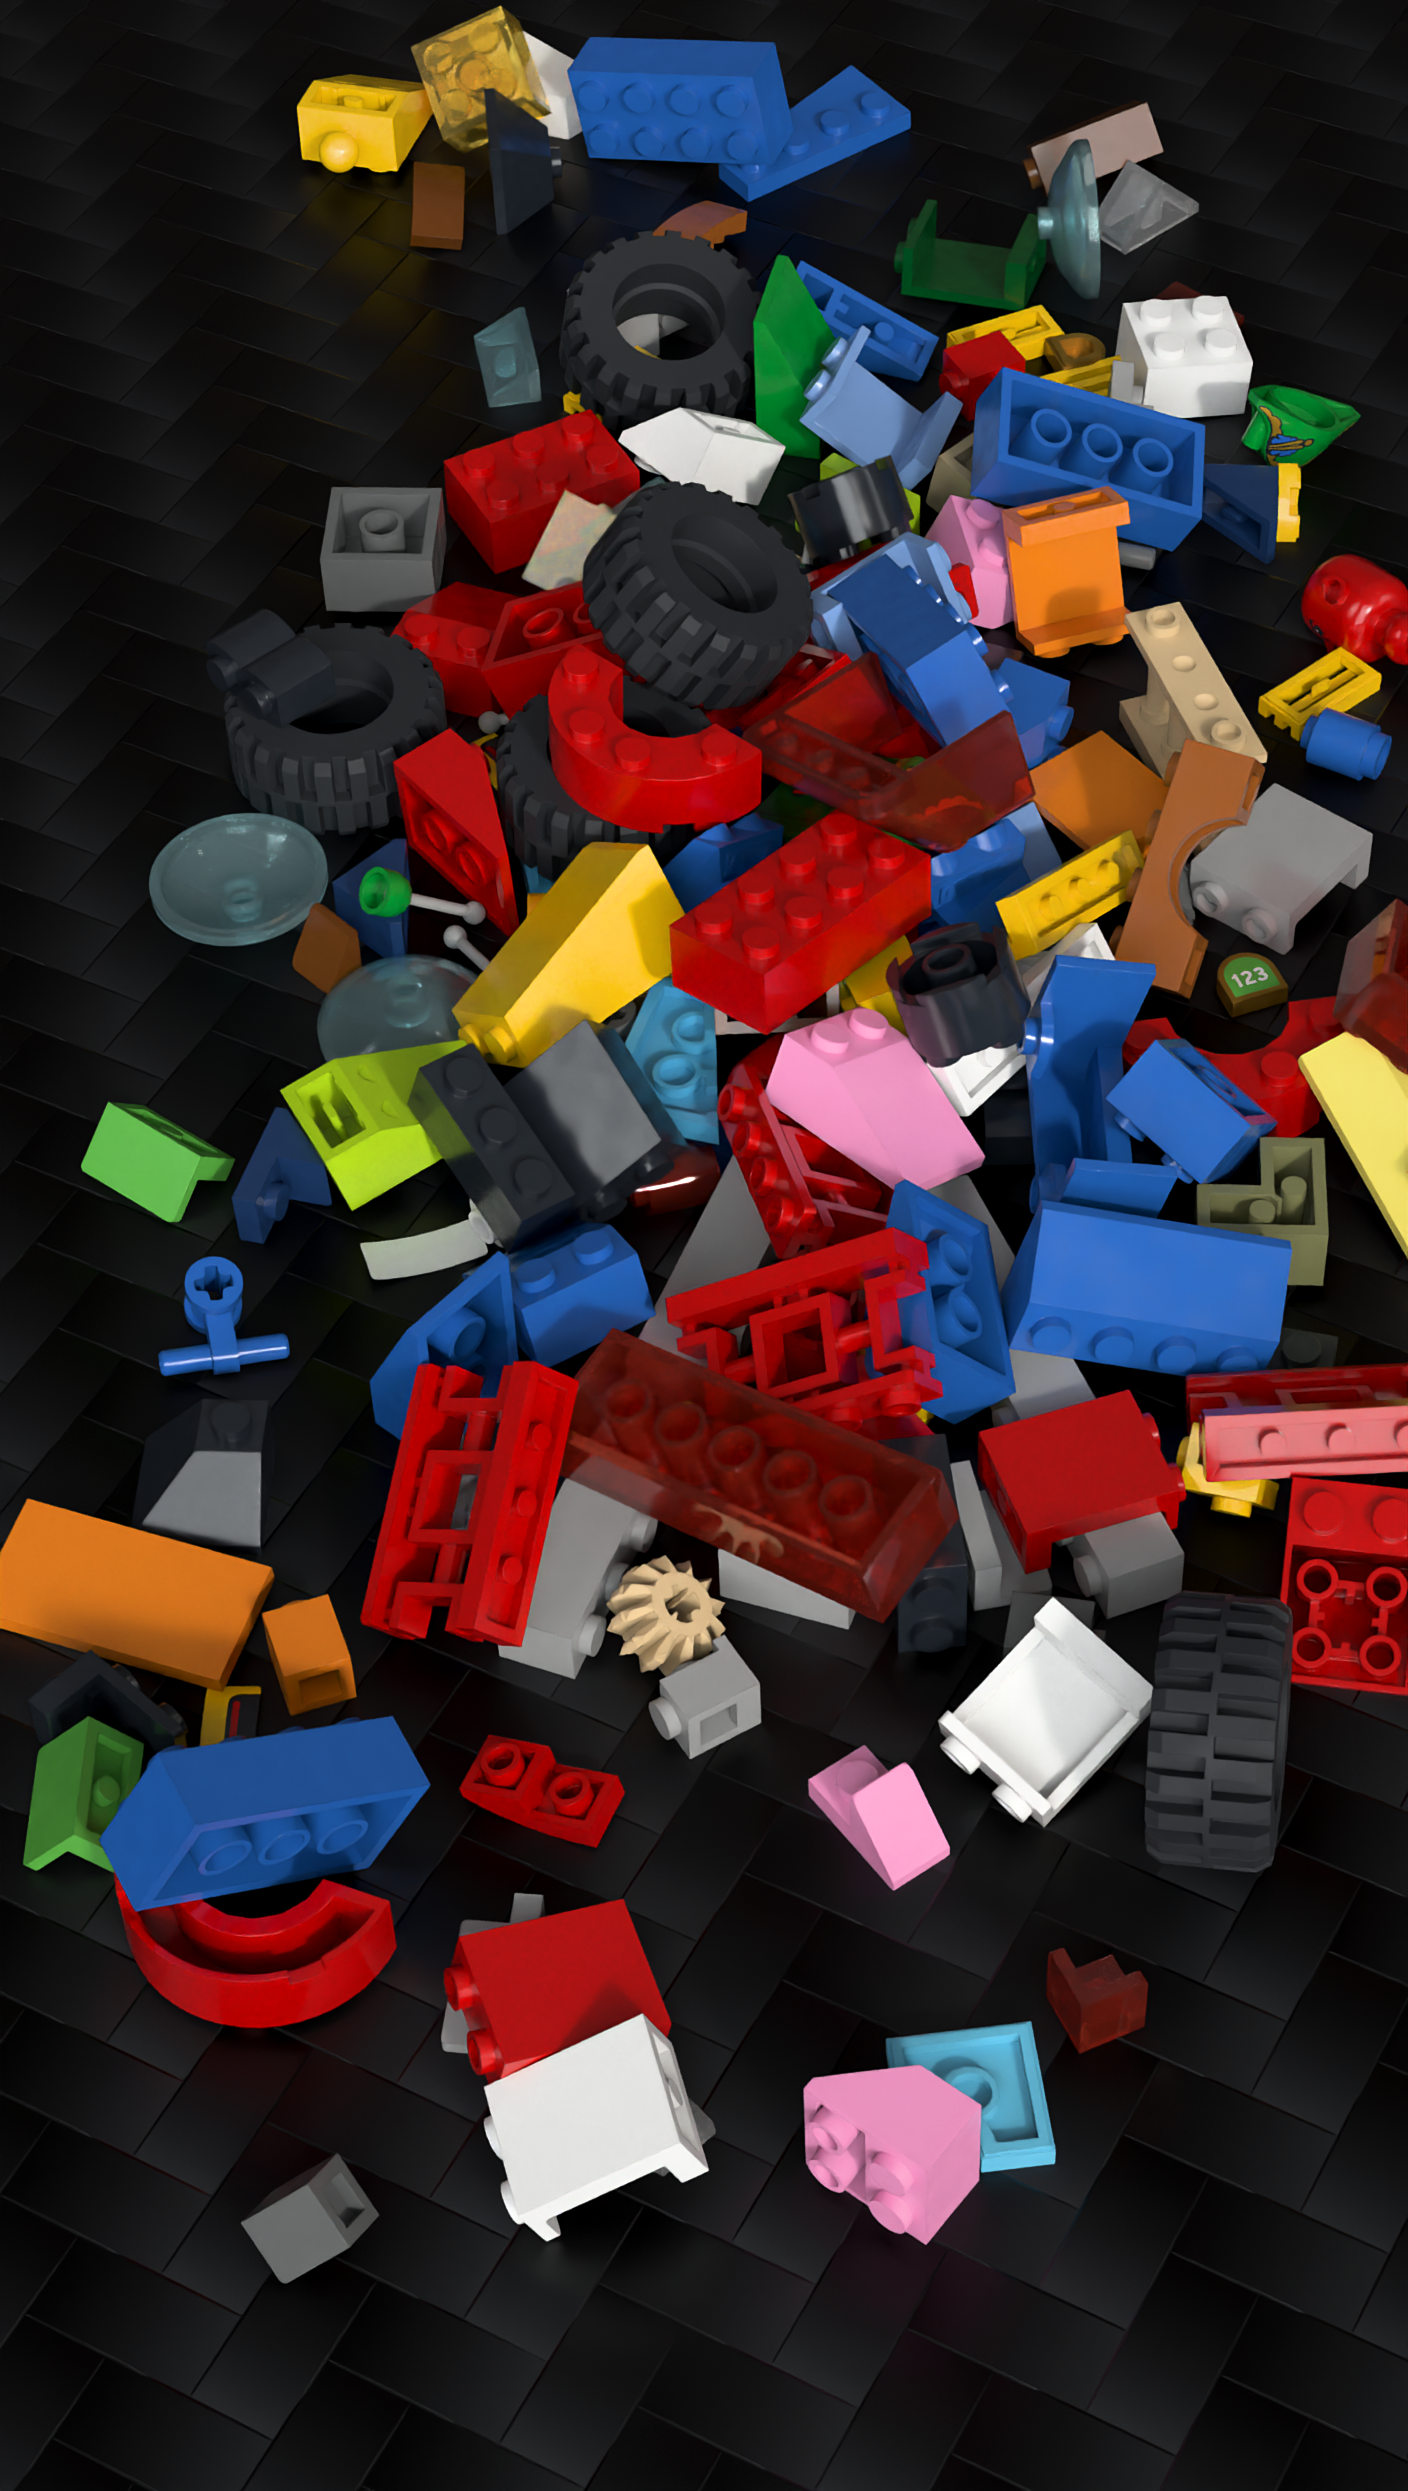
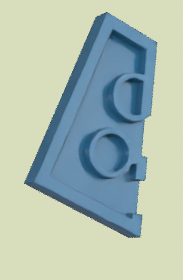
[625,977,719,1145]

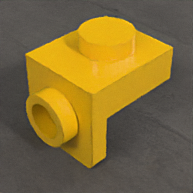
[1176,1422,1279,1518]

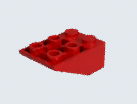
[1280,1477,1408,1696]

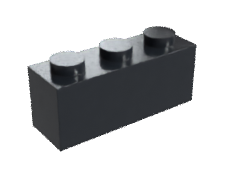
[407,1043,576,1255]

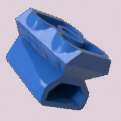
[662,812,784,914]
[918,818,1031,938]

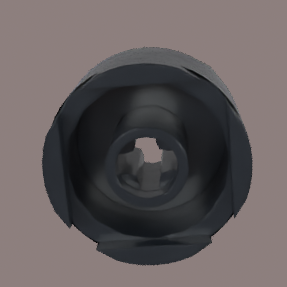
[787,454,914,565]
[886,922,1031,1068]

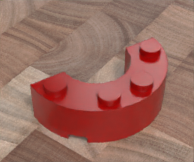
[548,643,762,833]
[1121,994,1352,1150]
[114,1871,397,2028]

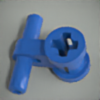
[158,1256,290,1376]

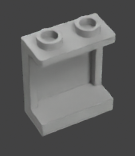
[1189,783,1373,955]

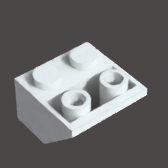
[618,407,786,505]

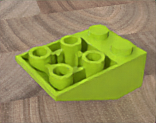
[280,1040,467,1211]

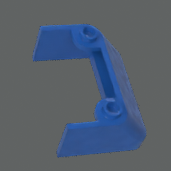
[1016,955,1177,1218]

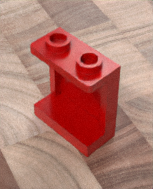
[978,1389,1186,1575]
[444,1899,672,2084]

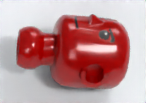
[1301,554,1408,665]

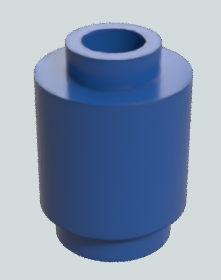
[1300,707,1392,781]

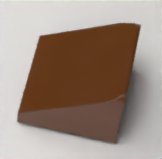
[292,902,362,995]

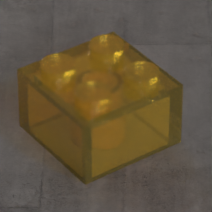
[411,6,552,154]

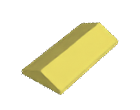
[1298,1020,1408,1259]

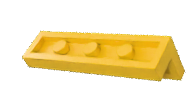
[995,829,1145,961]

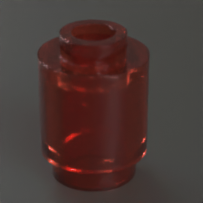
[629,1142,721,1217]

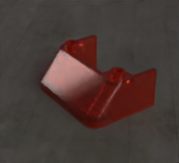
[741,651,1036,853]

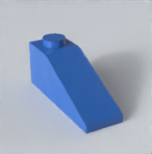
[796,260,939,382]

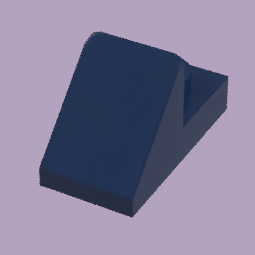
[232,1107,332,1244]

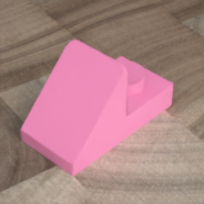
[808,1745,950,1891]

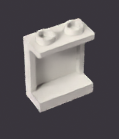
[938,1597,1153,1827]
[484,2014,709,2241]

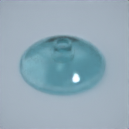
[1037,138,1100,300]
[149,813,328,947]
[317,954,479,1062]

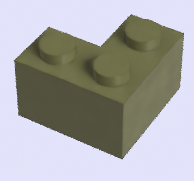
[1193,1137,1329,1286]

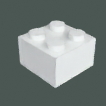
[1115,296,1253,418]

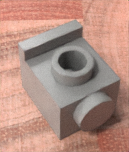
[649,1635,761,1759]

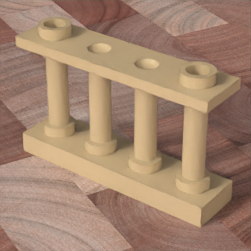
[1119,602,1267,857]

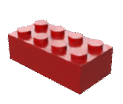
[669,809,931,1036]

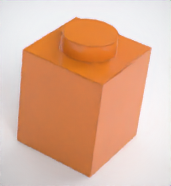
[262,1594,357,1716]

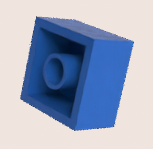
[1105,1039,1278,1184]

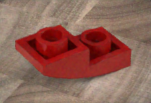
[459,1734,625,1848]

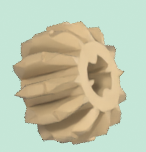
[606,1555,726,1677]

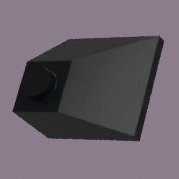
[484,88,562,235]
[131,1399,277,1555]

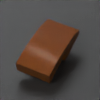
[653,200,747,249]

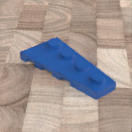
[719,65,911,202]

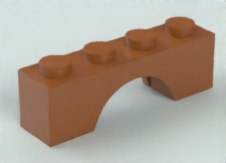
[1109,738,1266,999]

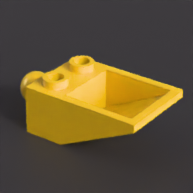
[297,74,444,173]

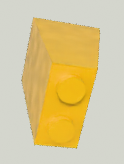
[452,842,685,1068]

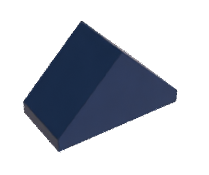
[1201,464,1278,564]
[332,839,411,965]

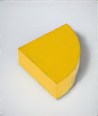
[1276,463,1301,542]

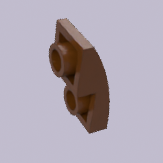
[410,162,465,250]

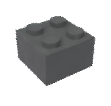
[320,487,447,612]

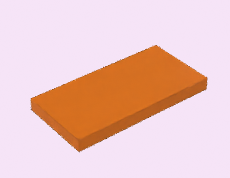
[0,1499,275,1692]

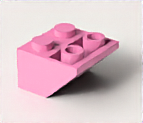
[925,495,1014,629]
[804,2065,982,2245]

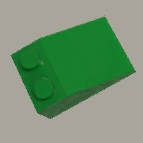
[753,255,836,459]

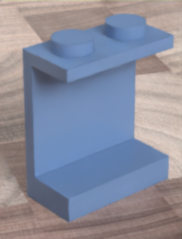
[799,325,963,491]
[810,531,972,703]

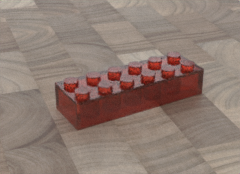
[559,1328,959,1624]

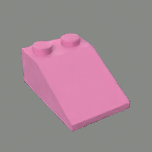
[765,1006,985,1190]

